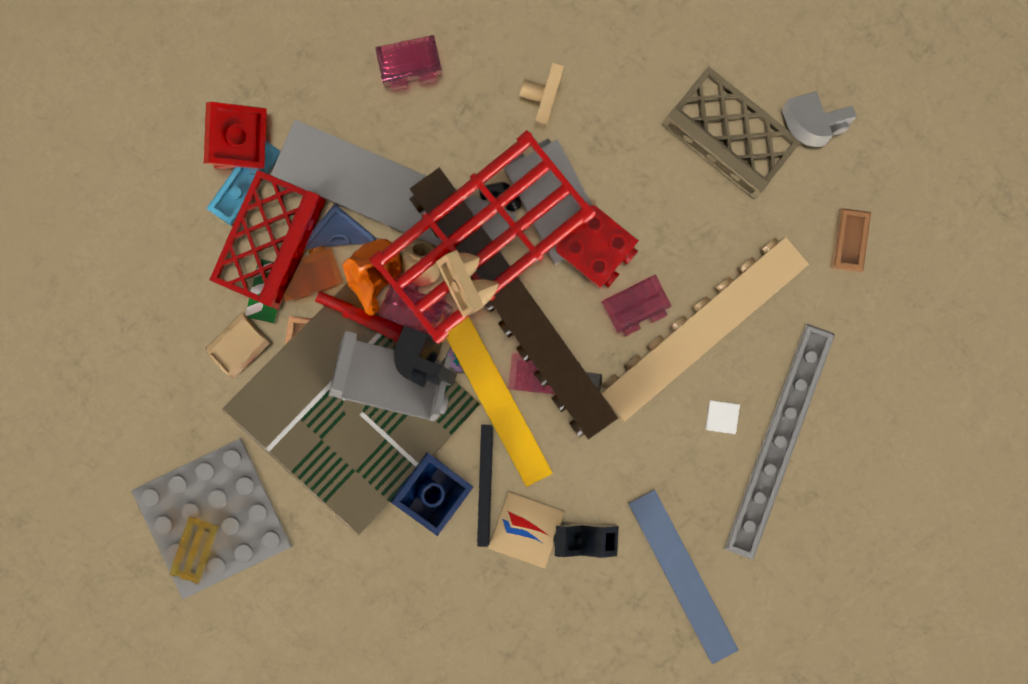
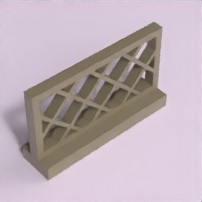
[662,66,801,199]

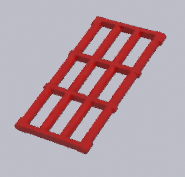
[369,130,596,344]

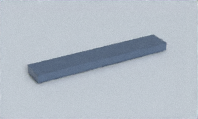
[628,489,739,664]

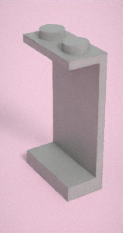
[504,139,592,265]
[328,331,455,422]

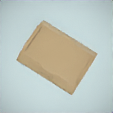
[206,312,271,379]

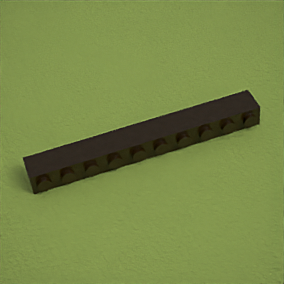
[409,167,619,440]

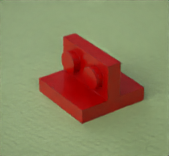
[203,102,267,169]

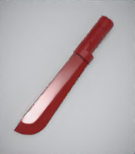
[315,291,403,342]

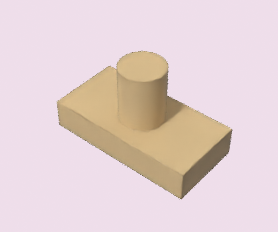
[520,63,564,128]

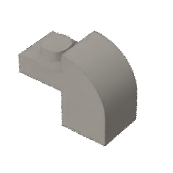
[782,91,857,147]

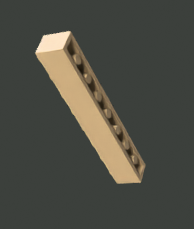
[601,237,809,422]

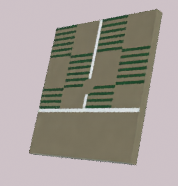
[222,283,480,537]

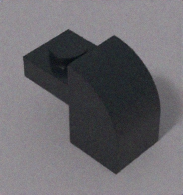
[394,326,457,387]
[553,523,619,558]

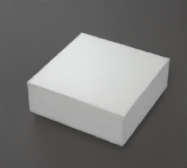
[705,400,740,434]

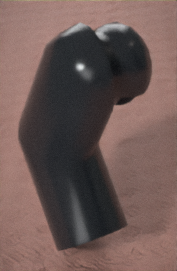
[479,182,521,211]

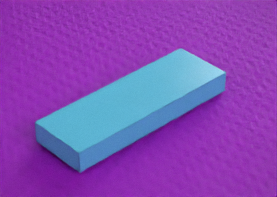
[206,141,281,226]

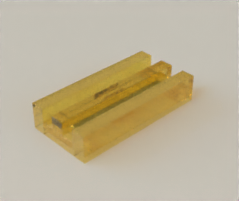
[169,516,219,584]

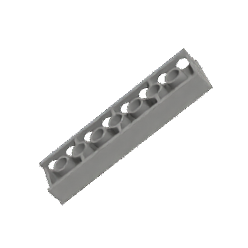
[271,119,517,253]

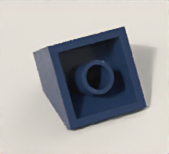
[390,452,473,536]

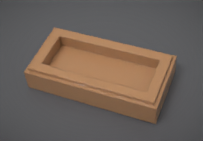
[832,208,871,272]

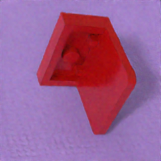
[556,205,639,289]

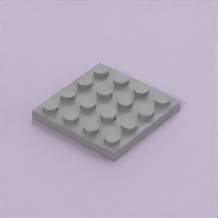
[131,438,293,599]

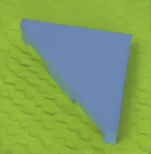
[305,204,377,250]

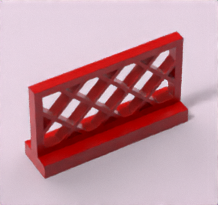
[209,170,326,310]

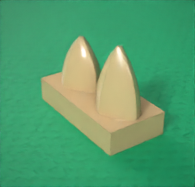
[436,250,499,318]

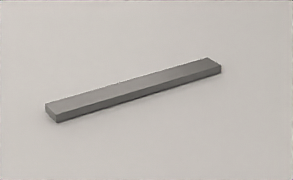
[724,324,835,560]

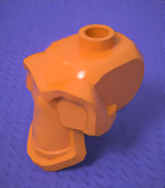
[342,238,402,316]

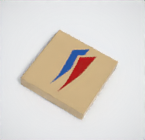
[488,491,565,568]

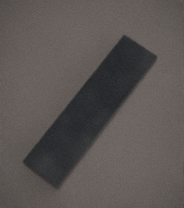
[477,424,494,547]

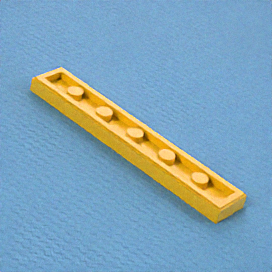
[446,316,553,487]

